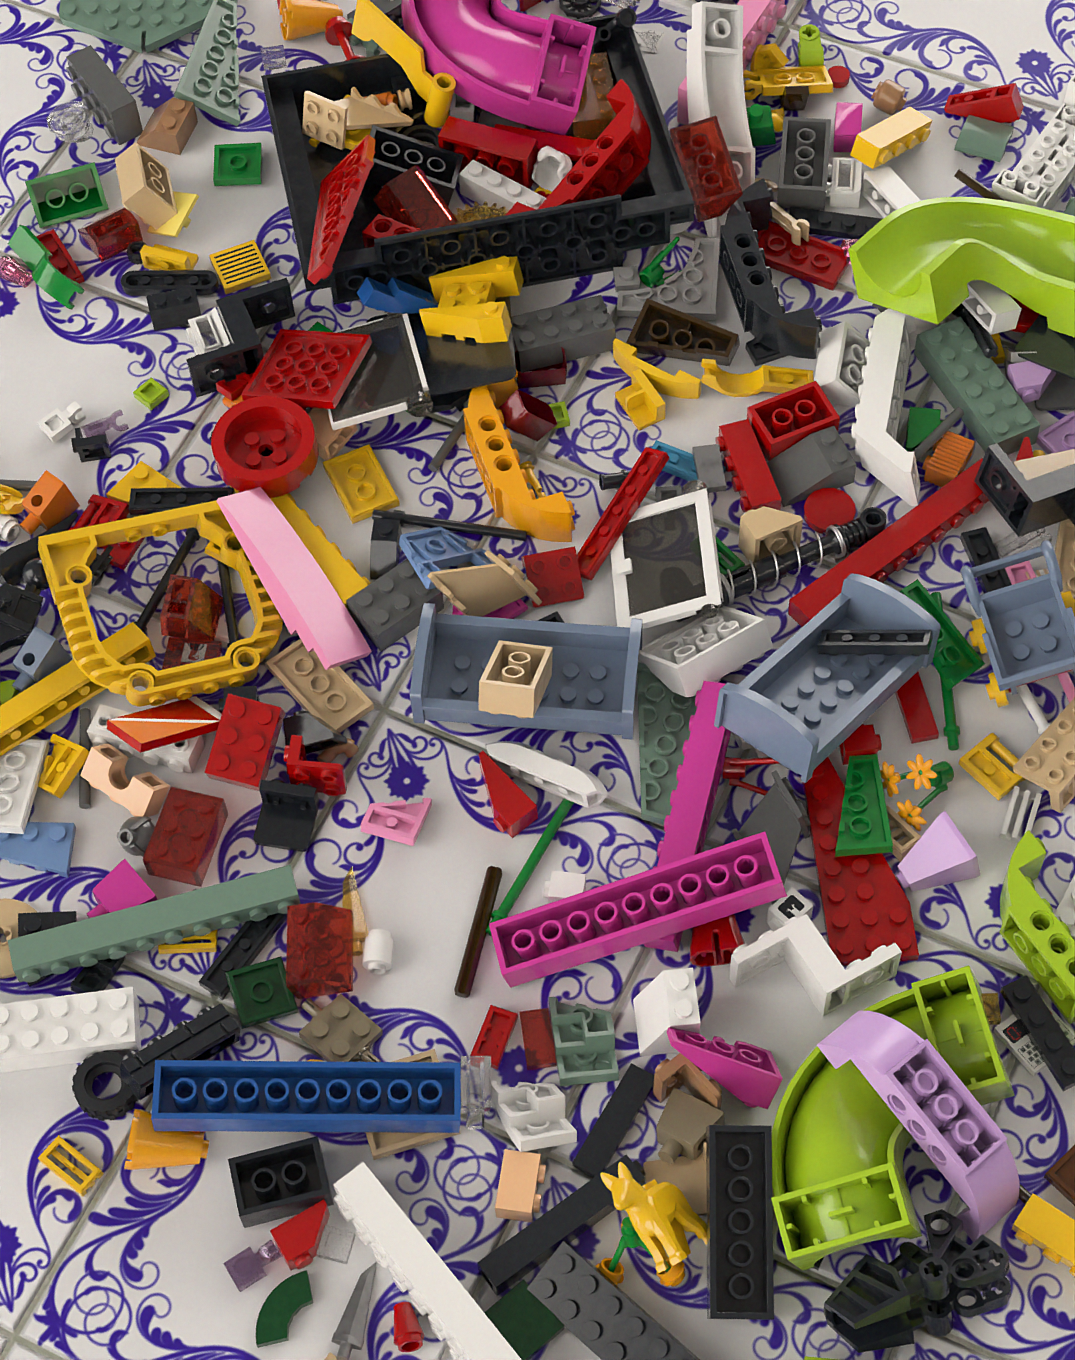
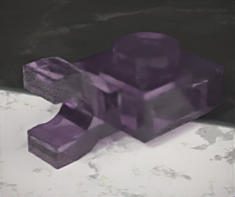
[81,409,129,437]
[223,1240,282,1292]

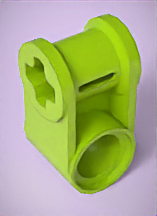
[798,24,824,66]

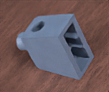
[12,626,72,692]

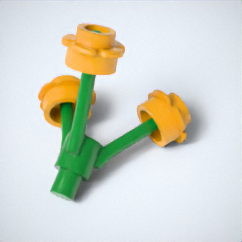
[596,1216,685,1287]

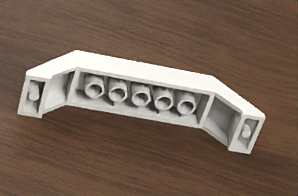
[852,308,947,506]

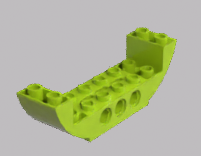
[999,830,1075,1024]

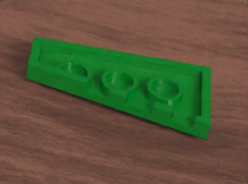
[900,579,985,691]
[835,754,893,857]

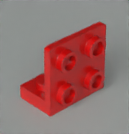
[521,546,584,608]

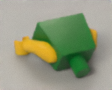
[746,104,785,146]

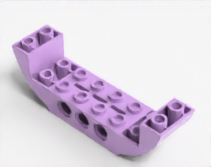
[817,1011,1020,1242]

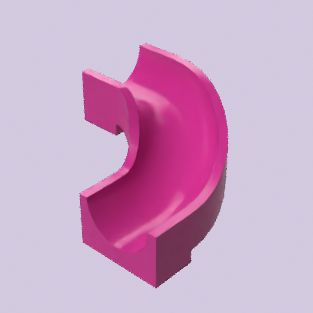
[401,0,596,135]

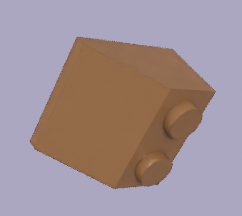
[137,97,198,155]

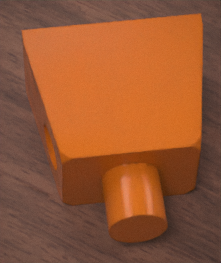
[20,470,80,535]

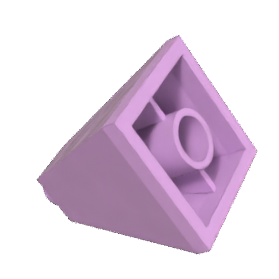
[895,811,980,892]

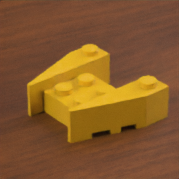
[419,256,524,343]

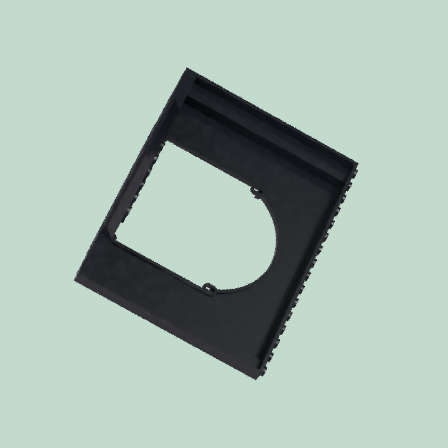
[261,13,694,313]

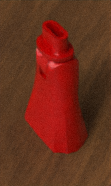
[690,914,745,967]

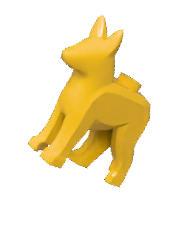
[600,1162,707,1274]

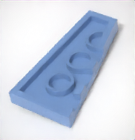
[0,822,76,878]

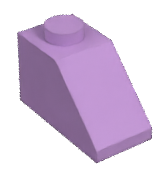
[1006,361,1056,403]

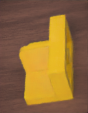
[615,369,666,430]

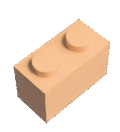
[495,1149,546,1223]

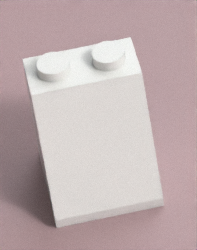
[633,968,701,1056]

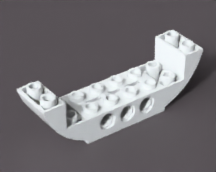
[992,74,1075,210]

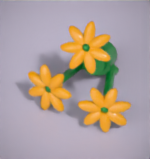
[880,754,954,831]

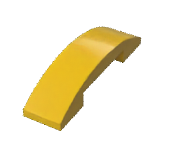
[613,338,701,399]

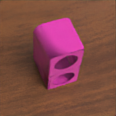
[833,102,863,152]

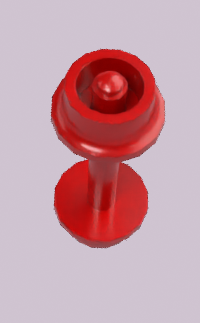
[325,16,365,61]

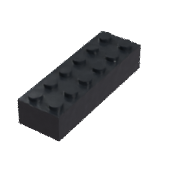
[706,1125,774,1320]

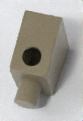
[656,1087,725,1164]

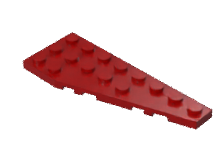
[307,134,375,284]
[801,757,919,966]

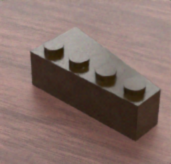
[626,298,740,366]

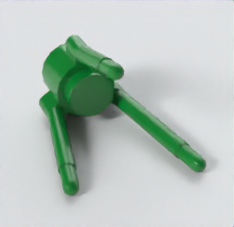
[639,236,682,288]

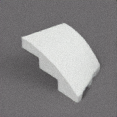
[489,1081,577,1152]

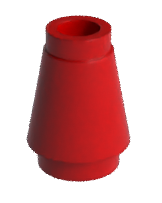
[393,1302,425,1352]

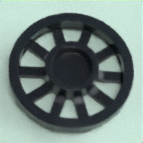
[559,0,601,19]

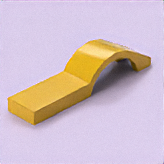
[701,359,814,397]

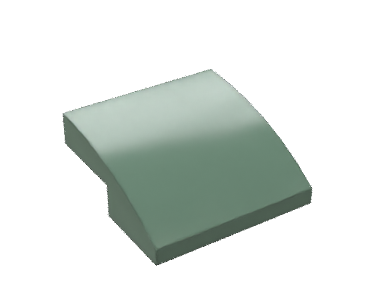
[954,115,1014,162]

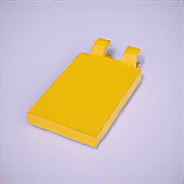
[743,65,833,100]

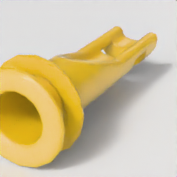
[519,461,546,498]

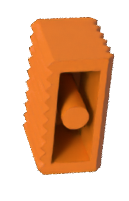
[922,431,975,488]

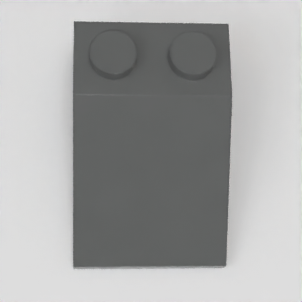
[767,426,857,507]

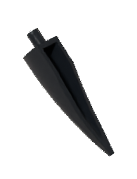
[0,512,78,586]

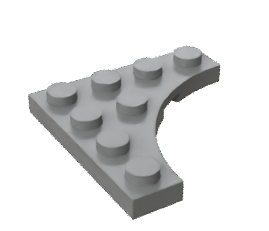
[617,237,720,320]

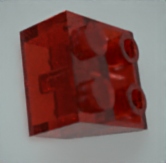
[78,207,143,262]
[160,574,223,643]

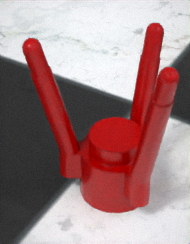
[722,757,780,796]

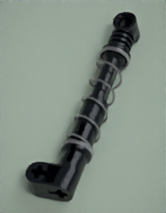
[660,507,887,623]

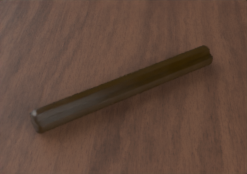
[454,866,502,998]

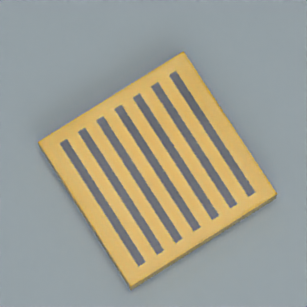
[209,240,271,294]

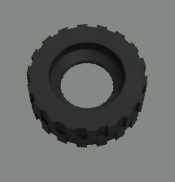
[72,1051,138,1121]

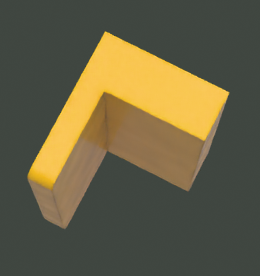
[140,244,199,270]

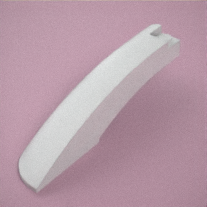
[687,1,755,242]

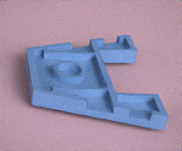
[398,527,493,590]

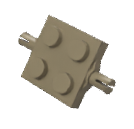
[299,994,383,1062]

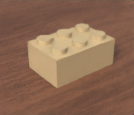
[115,142,177,230]
[479,640,553,718]

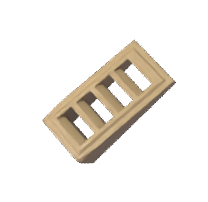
[886,805,922,862]

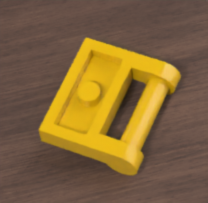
[959,732,1026,800]

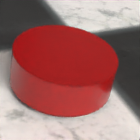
[828,66,850,88]

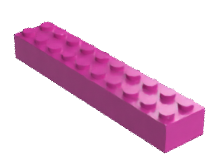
[489,831,787,988]

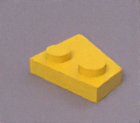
[38,734,90,799]

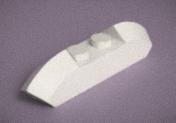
[485,741,608,808]

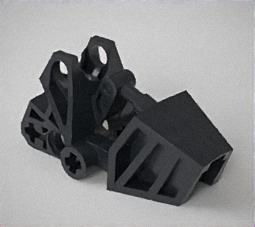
[823,1209,1011,1353]

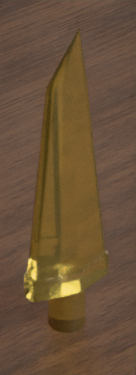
[341,867,369,956]

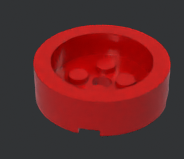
[211,396,319,498]

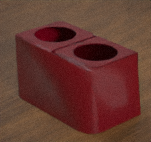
[515,347,567,389]
[498,389,557,442]

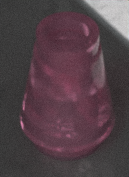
[0,256,32,288]

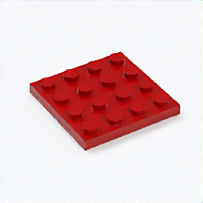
[241,329,372,409]

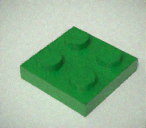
[213,142,262,186]

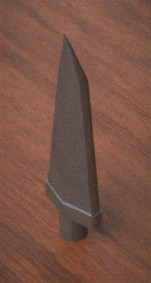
[331,1261,377,1360]

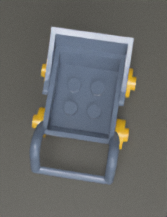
[960,540,1075,708]

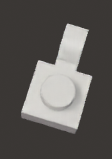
[37,401,86,443]

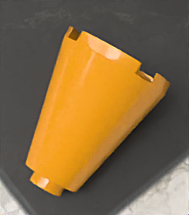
[279,0,343,41]
[124,1109,209,1170]

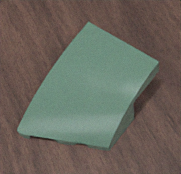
[548,997,619,1086]

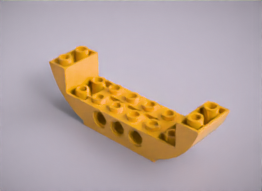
[463,370,575,542]

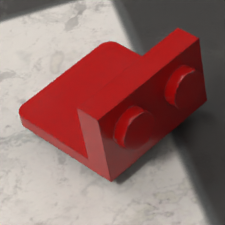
[284,735,347,796]

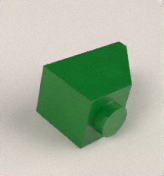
[905,407,944,452]

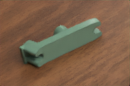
[347,18,381,57]

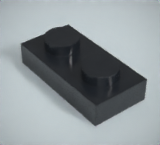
[18,911,77,937]

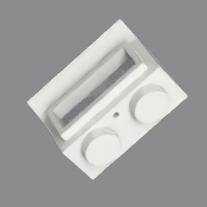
[826,157,862,209]
[186,307,230,356]

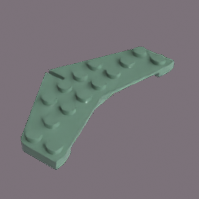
[59,0,238,53]

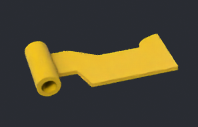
[351,0,456,128]

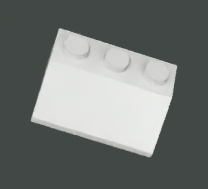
[814,321,870,407]

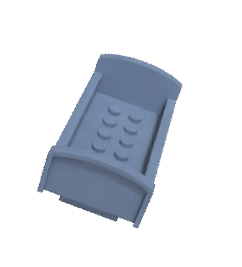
[714,573,941,783]
[410,603,643,740]

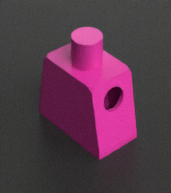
[86,859,157,918]

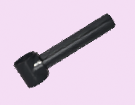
[952,303,998,359]

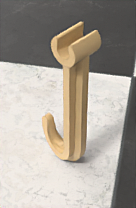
[755,178,809,246]

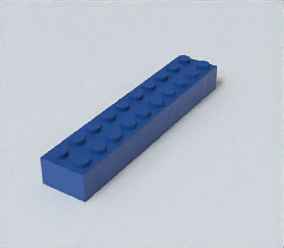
[151,1060,461,1133]

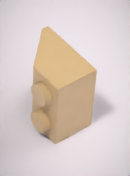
[738,506,803,562]

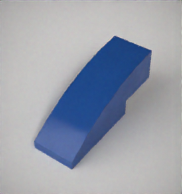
[357,277,439,314]

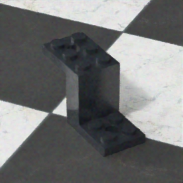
[186,277,295,397]
[974,443,1075,537]

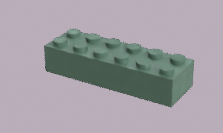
[914,317,1040,455]

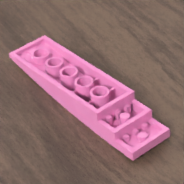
[217,487,372,670]

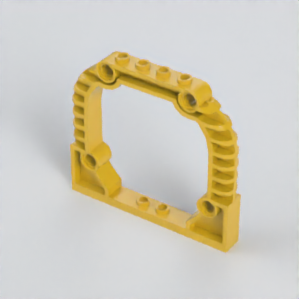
[38,500,283,707]

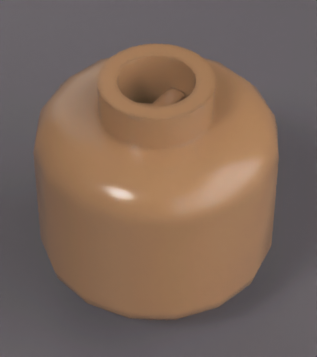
[871,79,907,115]

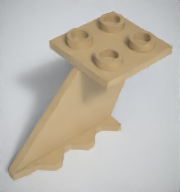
[302,87,414,150]
[427,550,542,617]

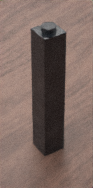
[477,1154,646,1296]

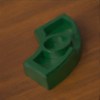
[255,1270,314,1348]

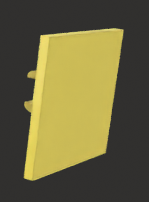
[147,191,199,237]

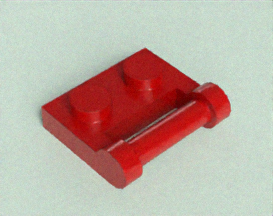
[68,494,129,549]

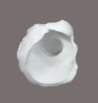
[532,146,573,191]

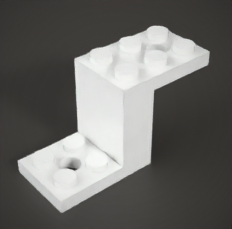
[729,914,902,1017]

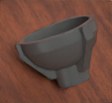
[117,816,157,857]

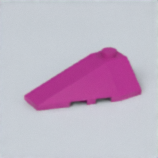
[667,1027,783,1110]

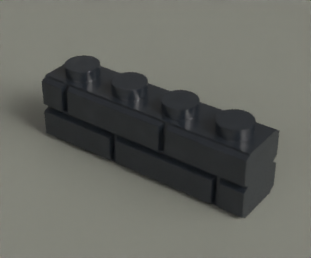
[120,1004,240,1100]

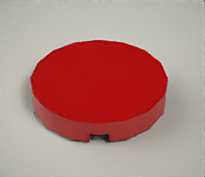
[804,488,856,534]

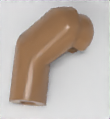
[317,738,359,763]

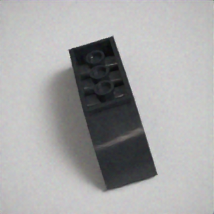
[719,179,822,359]

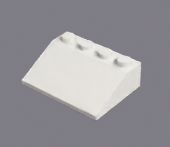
[638,605,774,697]

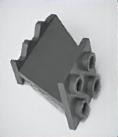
[731,770,811,905]

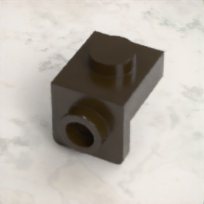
[779,86,809,111]

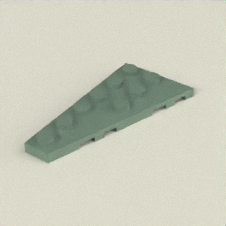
[174,0,240,127]
[637,662,701,825]

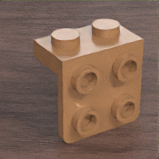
[653,1053,722,1110]

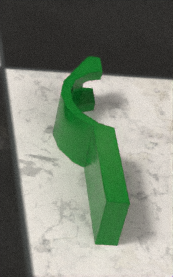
[8,225,85,310]

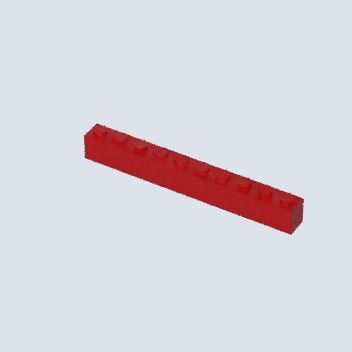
[788,458,989,627]

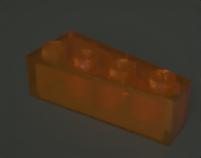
[573,52,616,140]

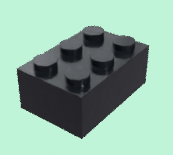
[228,1136,334,1228]

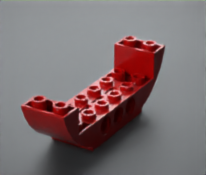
[506,79,652,215]

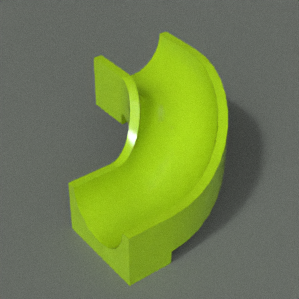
[848,197,1075,337]
[771,965,1015,1270]

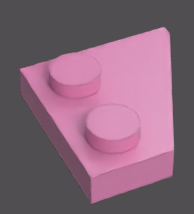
[360,798,432,846]

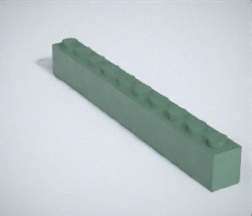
[7,865,301,983]

